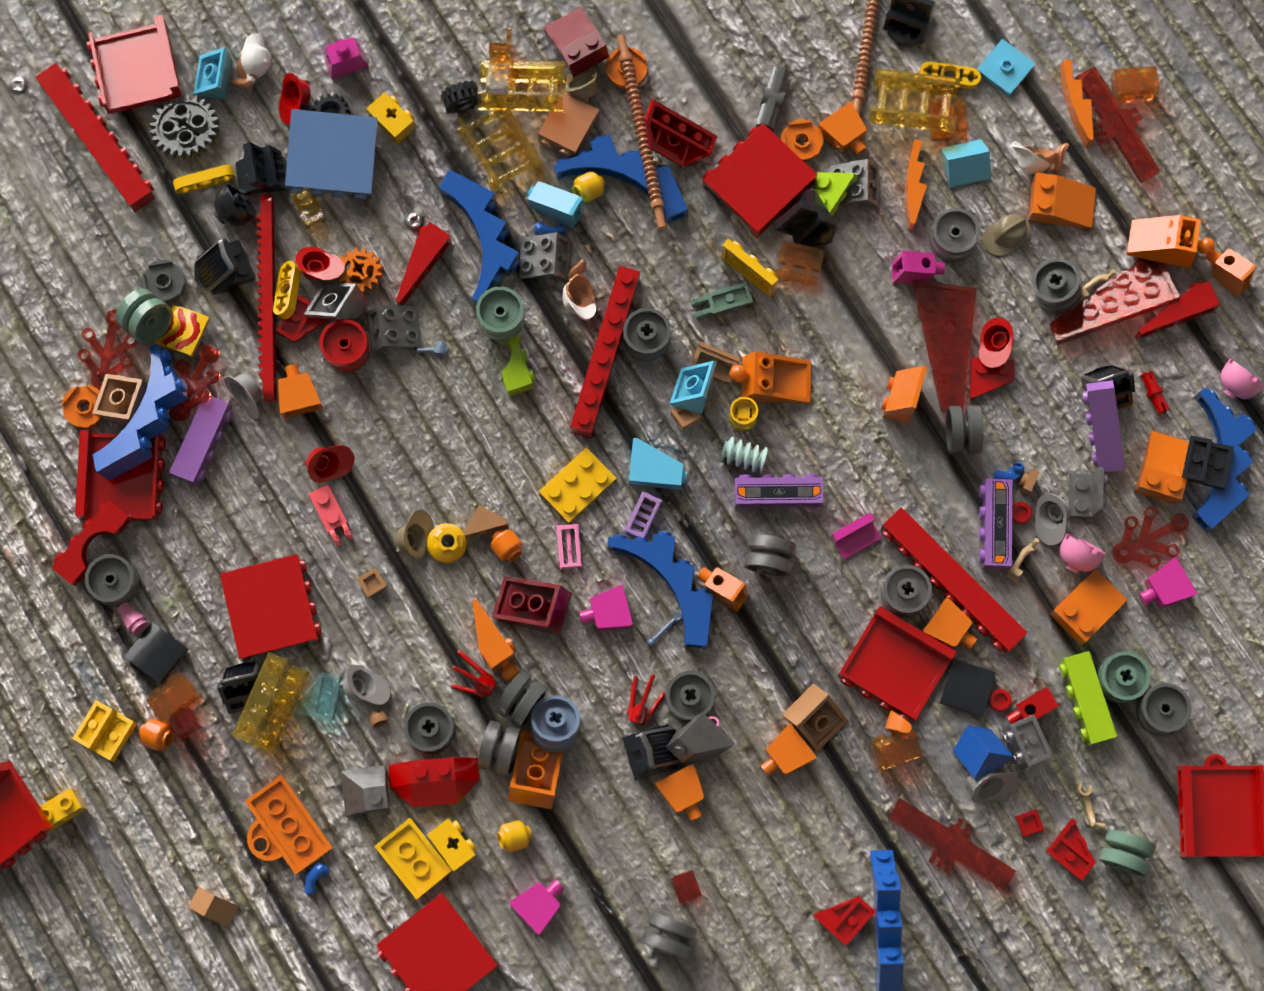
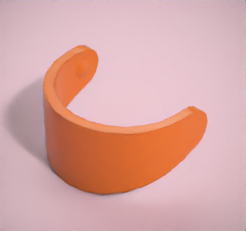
[885,711,914,739]

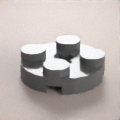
[141,260,186,303]

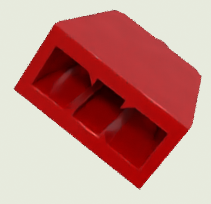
[1006,687,1059,724]

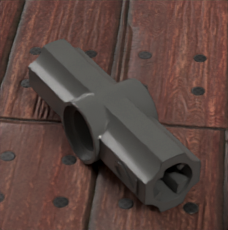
[756,67,790,131]

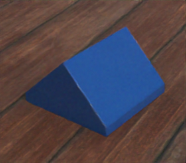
[953,726,1014,781]

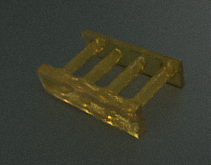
[477,60,565,111]
[869,68,960,133]
[456,96,544,196]
[232,652,310,755]

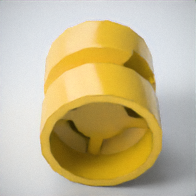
[729,397,758,432]

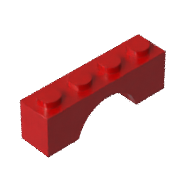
[51,500,134,586]

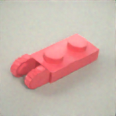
[308,484,354,547]

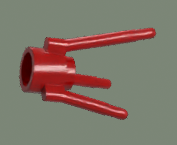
[451,650,497,698]
[626,674,666,726]

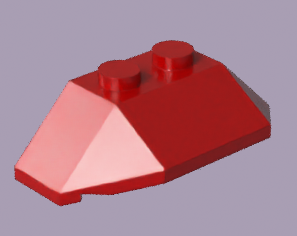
[645,100,717,167]
[388,757,479,808]

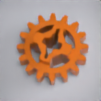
[338,247,383,294]

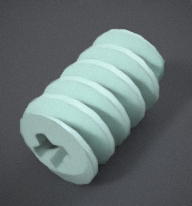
[719,436,768,473]

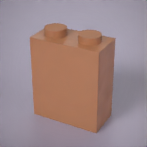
[538,91,599,158]

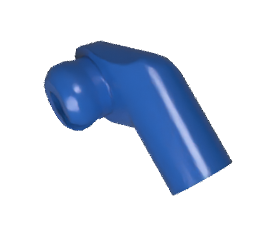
[533,222,566,235]
[993,462,1025,483]
[304,863,329,894]

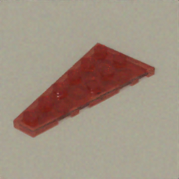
[1049,258,1180,345]
[912,280,977,412]

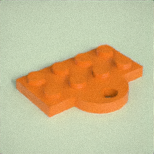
[244,775,334,875]

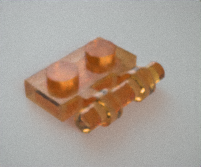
[927,98,968,142]
[775,241,824,286]

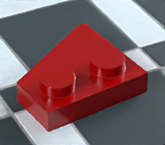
[276,295,330,343]
[969,357,1015,400]
[1045,818,1096,881]
[813,896,875,946]

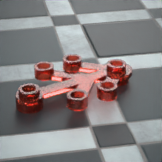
[77,309,138,390]
[169,345,221,421]
[1112,506,1189,568]

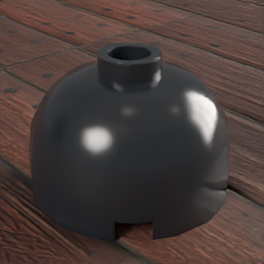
[214,184,257,227]

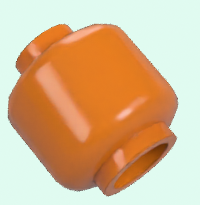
[490,529,523,562]
[139,719,174,751]

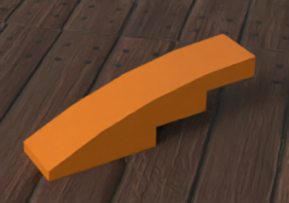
[1060,60,1094,147]
[905,140,927,231]

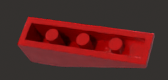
[396,222,452,306]
[1135,281,1220,340]

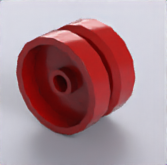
[319,319,371,373]

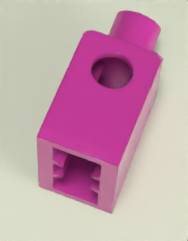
[324,37,369,80]
[891,251,945,284]
[1139,557,1198,608]
[579,584,633,631]
[509,879,565,935]

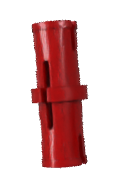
[1140,370,1170,415]

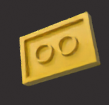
[721,239,778,298]
[539,447,616,524]
[374,818,452,900]

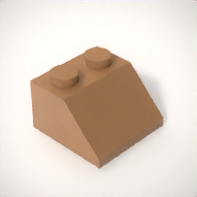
[92,374,148,427]
[782,684,848,752]

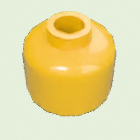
[572,171,605,203]
[497,820,532,853]

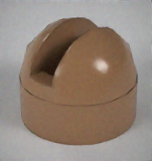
[369,709,389,728]

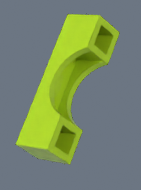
[498,313,536,397]

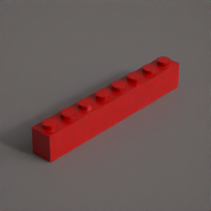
[35,63,155,213]
[570,266,640,439]
[881,507,1028,654]

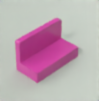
[831,512,881,559]

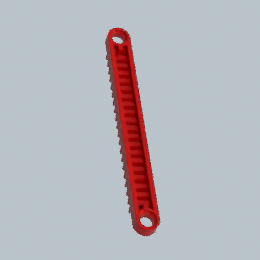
[256,195,277,402]

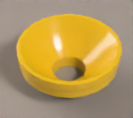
[427,523,467,564]

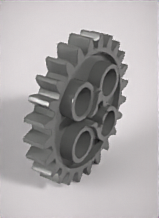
[150,94,220,160]

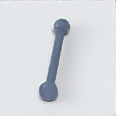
[647,612,682,647]

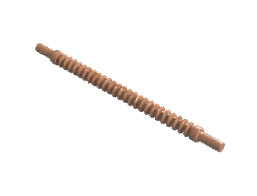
[852,0,880,116]
[617,34,667,230]

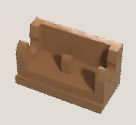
[691,342,740,384]

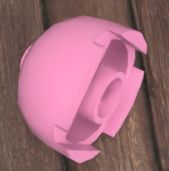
[1220,358,1264,399]
[1060,533,1106,574]

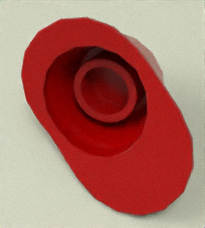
[279,73,311,124]
[296,246,345,282]
[979,318,1015,368]
[304,445,355,483]

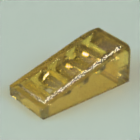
[291,191,326,230]

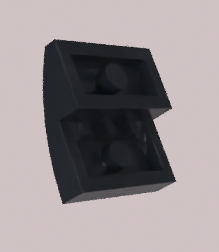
[1181,435,1234,490]
[124,622,189,685]
[939,659,996,717]

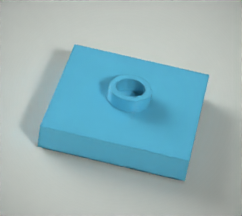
[977,39,1036,97]

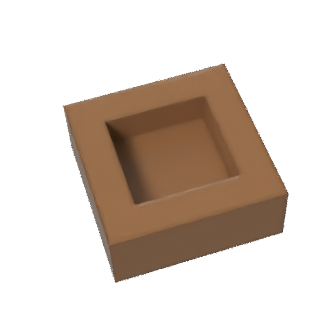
[670,408,701,431]
[1019,469,1040,496]
[357,567,387,598]

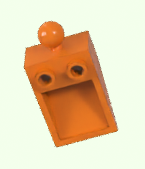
[1126,215,1215,268]
[730,351,811,404]
[472,599,519,682]

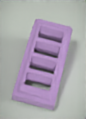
[624,491,663,538]

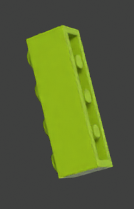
[1059,651,1117,746]

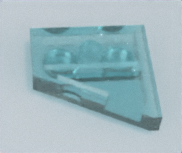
[291,672,343,720]

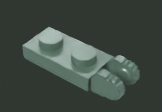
[690,282,754,319]

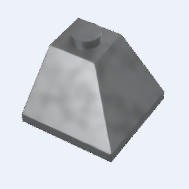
[304,282,369,319]
[666,712,735,763]
[340,765,391,816]

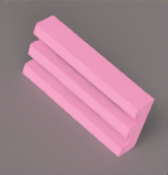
[556,524,582,570]

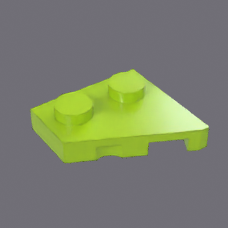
[815,172,858,216]

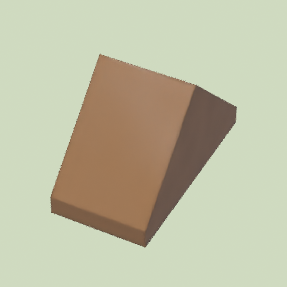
[464,505,509,540]
[188,887,240,927]

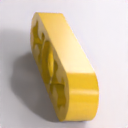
[919,61,981,89]
[173,165,236,194]
[273,261,301,320]

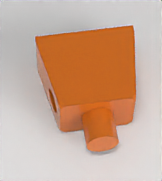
[818,101,867,156]
[1205,249,1257,298]
[278,364,323,419]
[697,567,749,613]
[923,597,977,649]
[760,723,817,776]
[655,764,705,822]

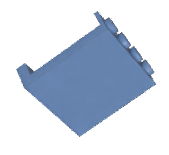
[285,109,377,200]

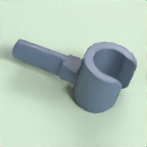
[417,341,448,357]

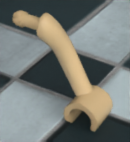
[1079,270,1116,303]
[1006,538,1040,582]
[1076,783,1106,829]

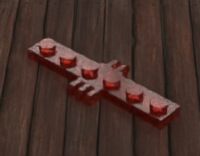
[1075,66,1161,183]
[888,798,1016,890]

